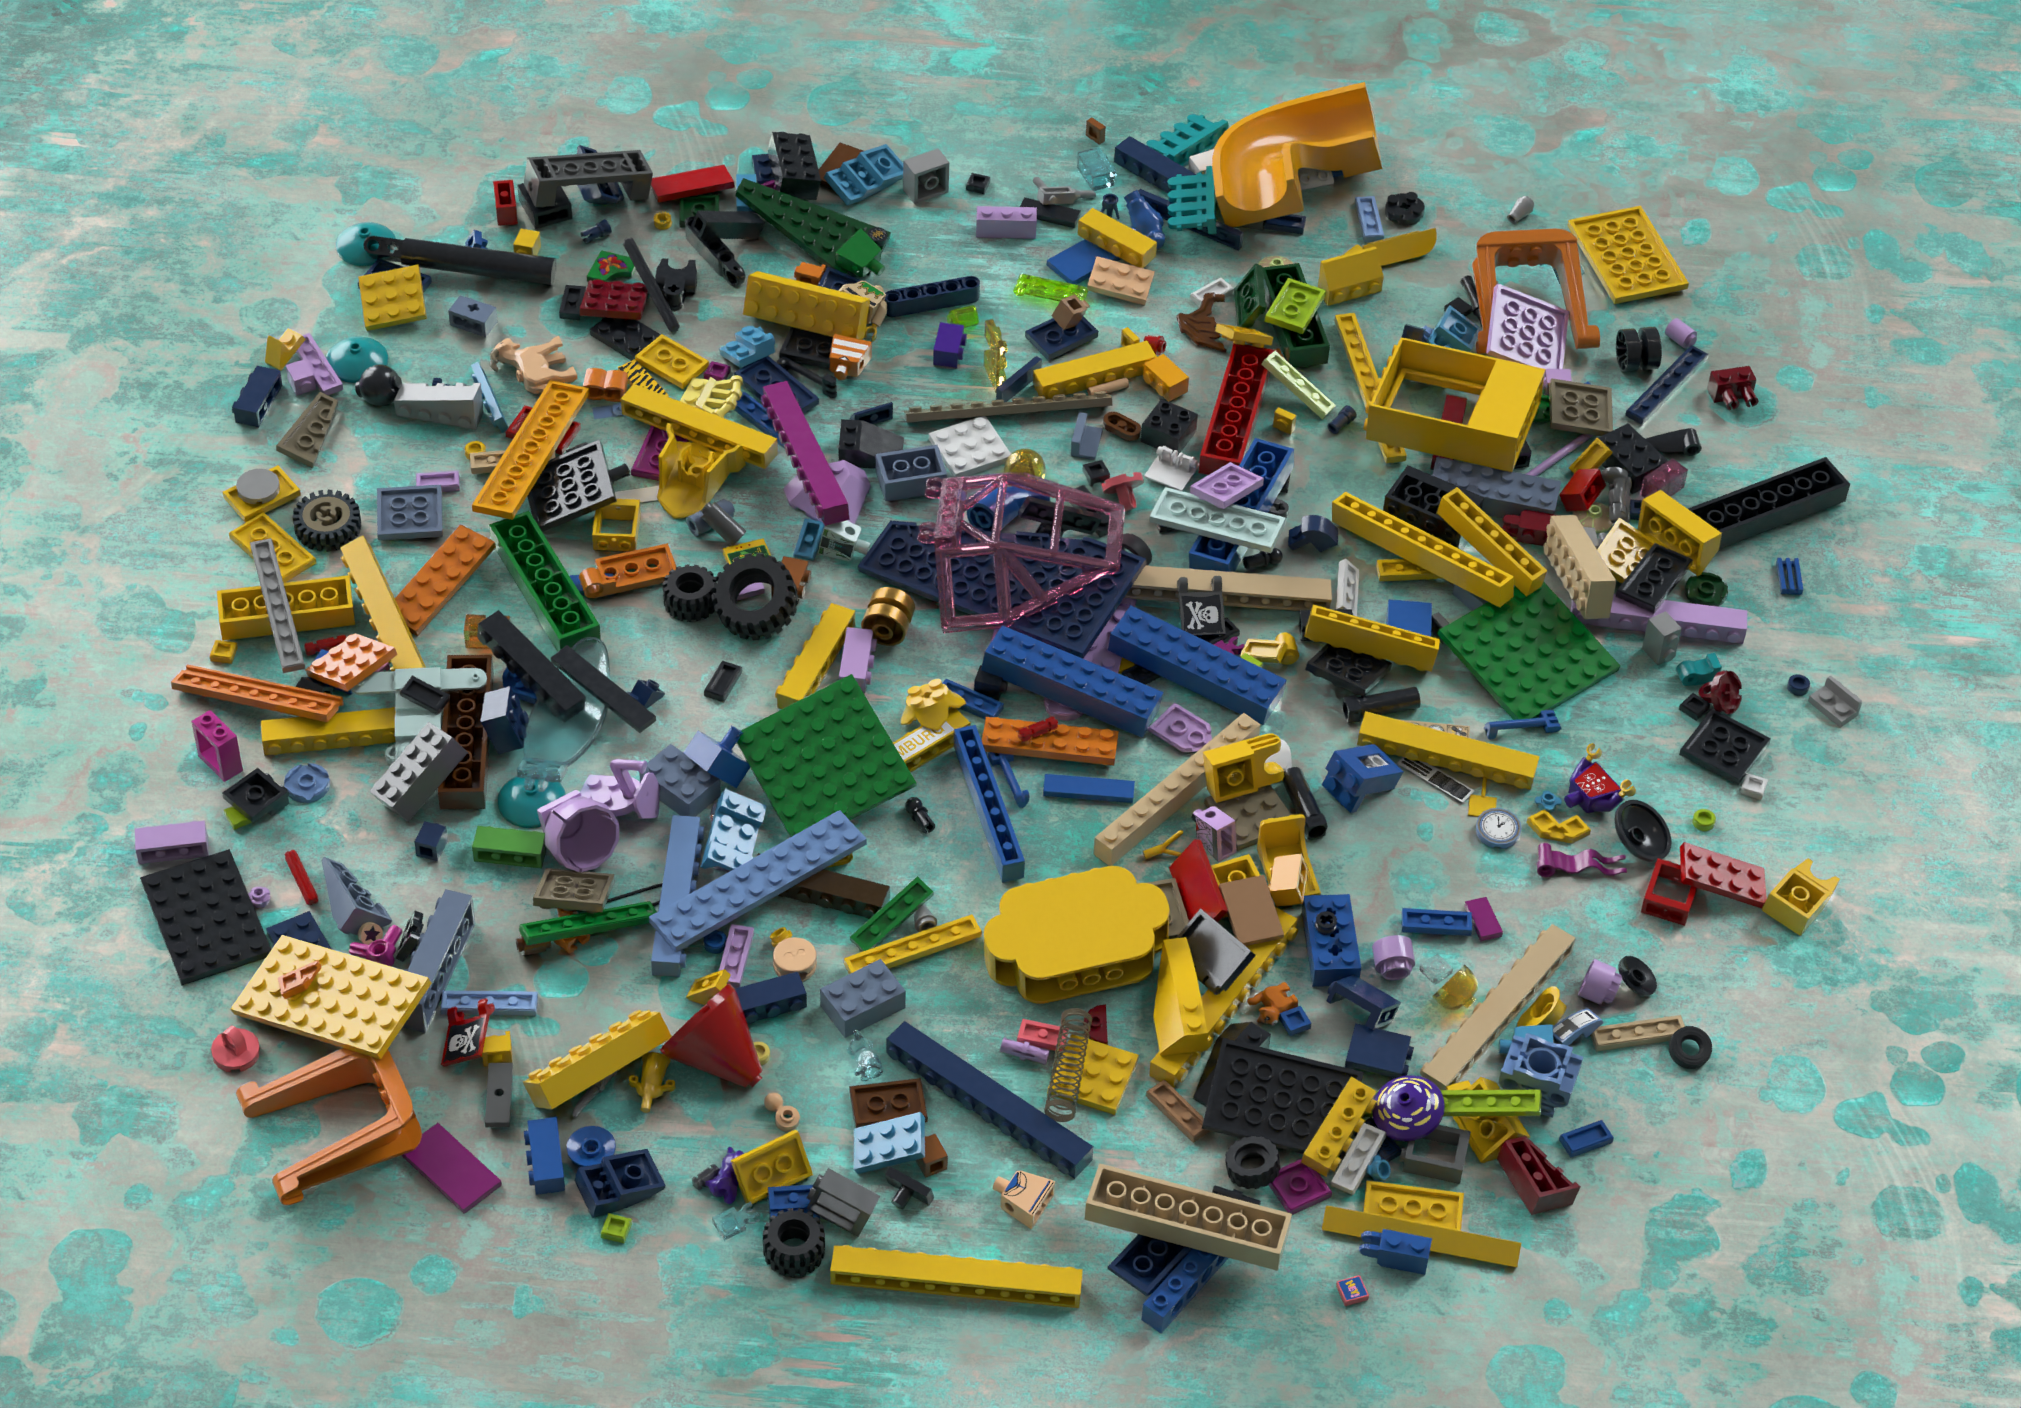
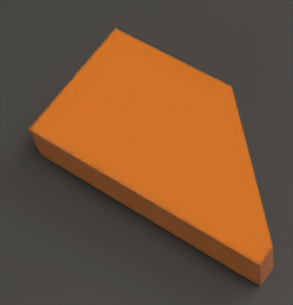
[278,960,322,999]

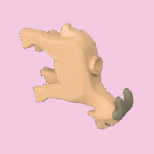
[490,336,578,394]

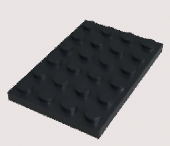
[140,849,271,986]
[1201,1038,1364,1163]

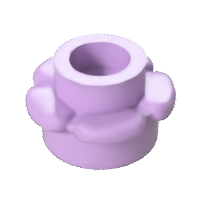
[248,886,271,908]

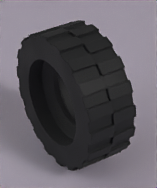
[1225,1136,1281,1189]

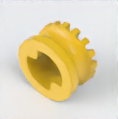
[653,211,672,230]

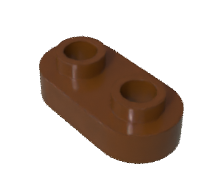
[1103,412,1141,441]

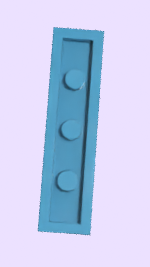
[471,362,509,433]

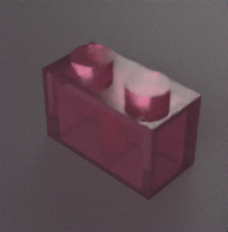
[1640,458,1688,498]

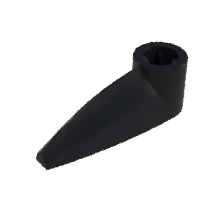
[1646,428,1702,456]

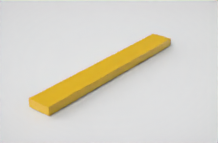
[1321,1205,1521,1267]

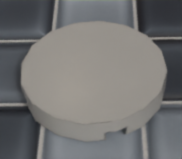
[236,469,280,504]

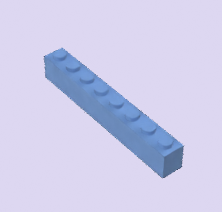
[651,815,704,977]

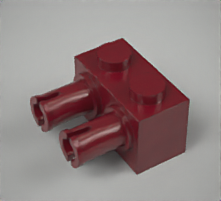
[1707,366,1759,410]

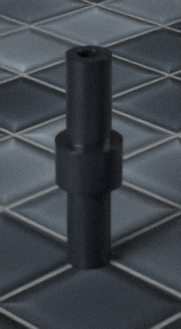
[1212,1185,1261,1205]

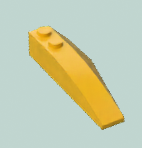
[1153,937,1208,1056]

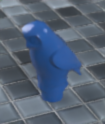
[1124,190,1166,249]

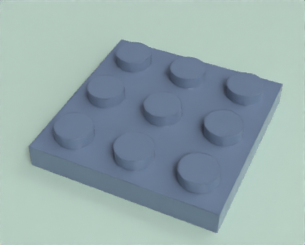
[377,485,443,540]

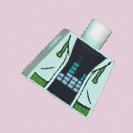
[818,521,871,561]

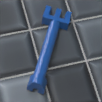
[1484,710,1561,740]
[987,752,1030,808]

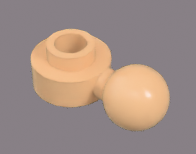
[764,1092,800,1132]

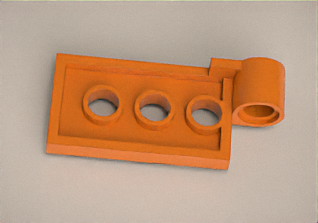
[579,543,676,598]

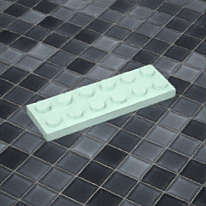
[1150,487,1286,553]

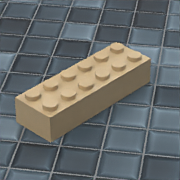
[1543,515,1616,619]

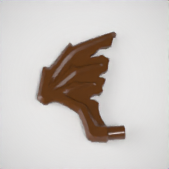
[1176,292,1227,352]

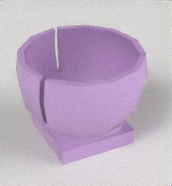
[537,790,619,872]

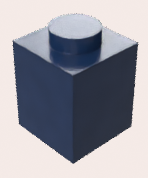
[414,821,448,861]

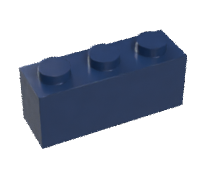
[232,366,283,428]
[735,972,807,1024]

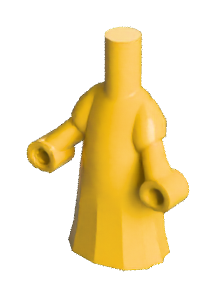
[629,1052,676,1113]

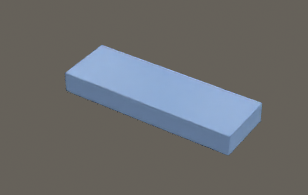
[1355,196,1384,242]

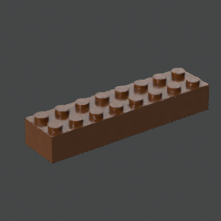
[438,655,494,810]

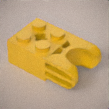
[1203,733,1284,803]

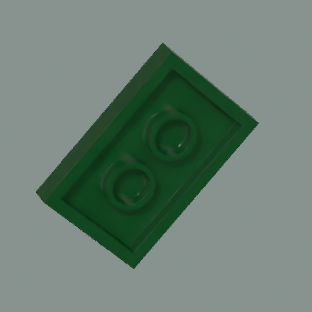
[1234,263,1267,328]

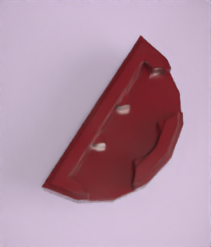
[1083,1004,1108,1045]

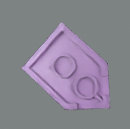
[1148,703,1212,752]

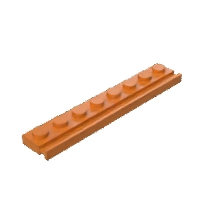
[171,664,344,722]

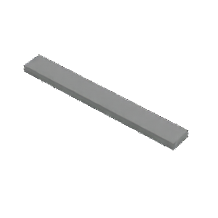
[250,538,305,673]

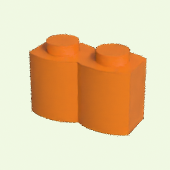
[583,368,628,402]

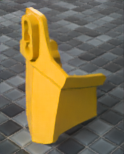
[657,423,746,519]

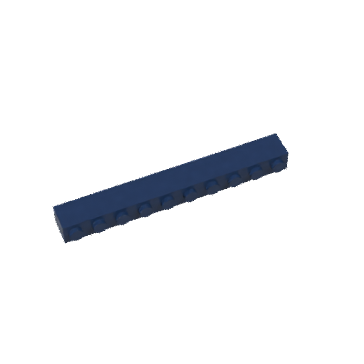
[886,1021,1094,1179]

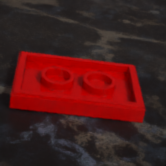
[505,405,581,455]

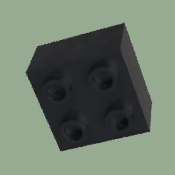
[1140,399,1198,455]

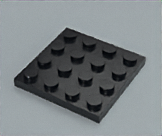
[527,440,617,532]

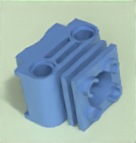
[1499,1033,1583,1118]

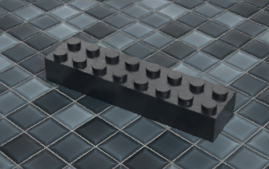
[1688,457,1850,549]

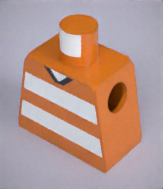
[830,334,872,380]

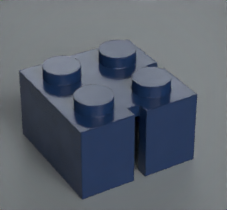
[481,686,529,755]

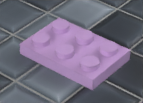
[1190,462,1264,509]

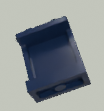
[1326,975,1401,1030]
[1345,1023,1414,1078]

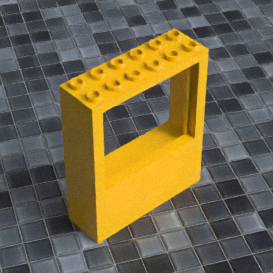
[1363,337,1546,472]

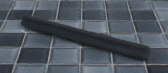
[623,238,680,333]

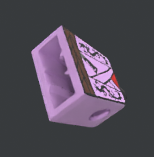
[1191,806,1236,862]

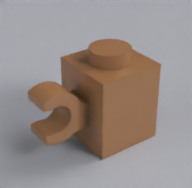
[1051,294,1090,330]

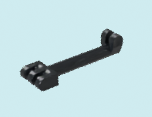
[777,357,837,398]

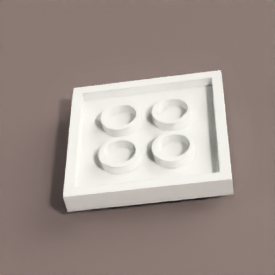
[928,416,1012,480]

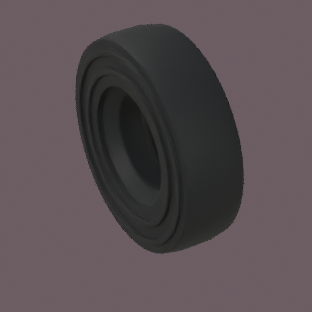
[1669,1026,1712,1069]

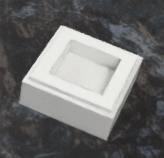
[1740,773,1768,800]

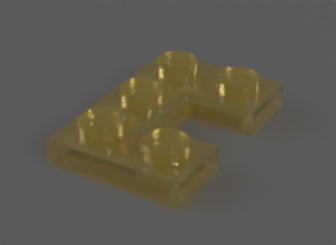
[983,319,1008,393]

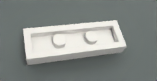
[1336,558,1359,616]
[1331,1123,1386,1195]

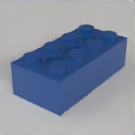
[1301,894,1361,987]

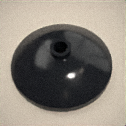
[1614,800,1672,862]

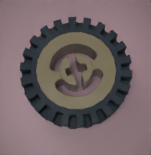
[293,489,361,552]

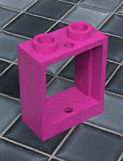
[191,710,243,782]

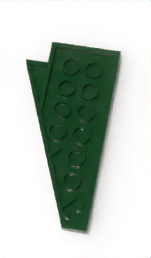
[735,178,891,276]

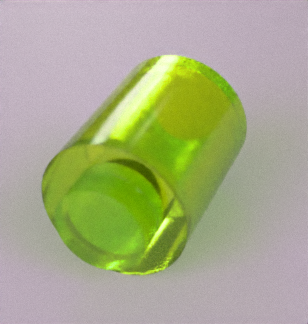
[947,305,979,328]

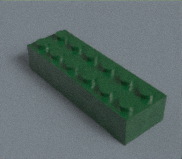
[1262,263,1330,368]

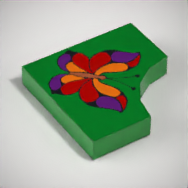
[586,250,636,282]

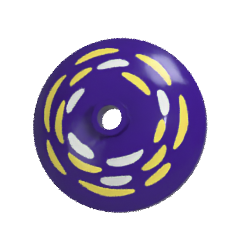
[1372,1075,1445,1141]

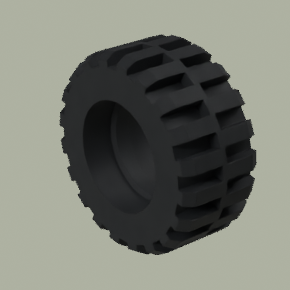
[712,553,799,640]

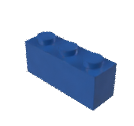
[524,1117,565,1195]

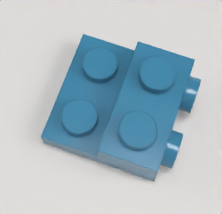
[719,326,776,368]

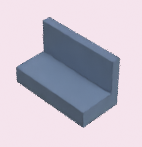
[1071,413,1103,460]

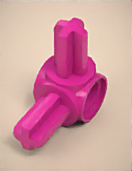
[349,925,402,967]

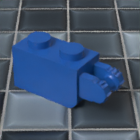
[1359,1229,1432,1275]

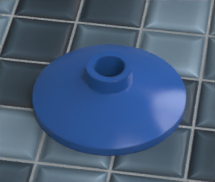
[567,1126,616,1167]

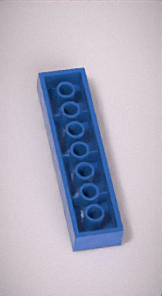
[1189,438,1294,572]
[1108,605,1287,725]
[981,625,1163,738]

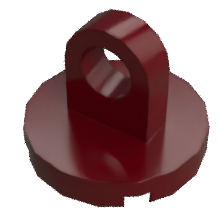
[1698,670,1742,715]

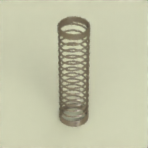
[1044,1008,1092,1122]

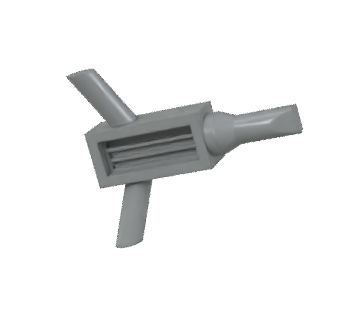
[1033,177,1096,205]

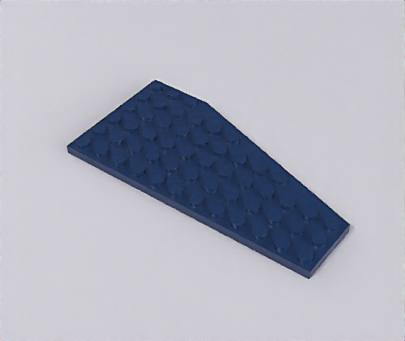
[858,520,1147,659]

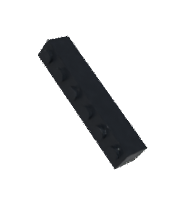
[477,610,586,723]

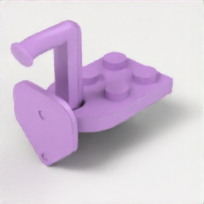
[580,759,660,819]

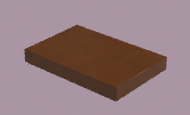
[818,142,864,189]
[849,1078,928,1128]

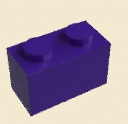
[933,322,967,368]

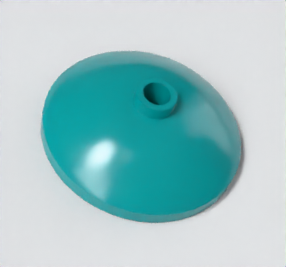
[336,222,396,266]
[326,336,388,383]
[498,773,566,828]

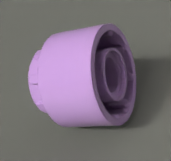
[1372,935,1415,980]
[1578,959,1622,1005]

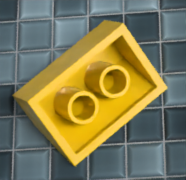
[1318,246,1384,306]
[1452,1077,1530,1163]

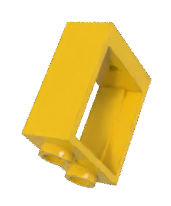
[592,499,641,551]

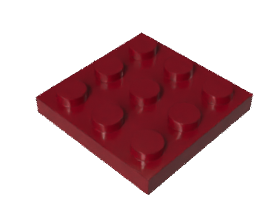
[580,279,649,320]

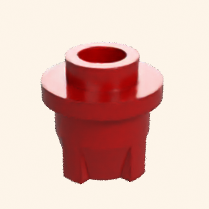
[1143,335,1167,356]

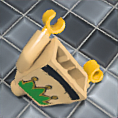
[838,281,887,341]

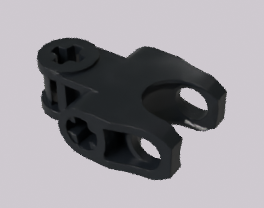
[655,258,698,310]

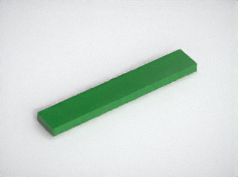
[519,901,657,945]

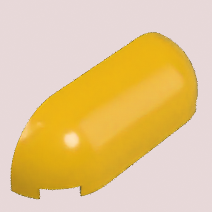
[1362,228,1437,265]

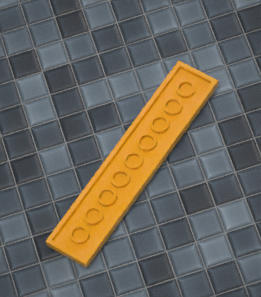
[472,380,589,520]

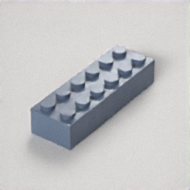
[1432,457,1561,519]
[403,889,475,1033]

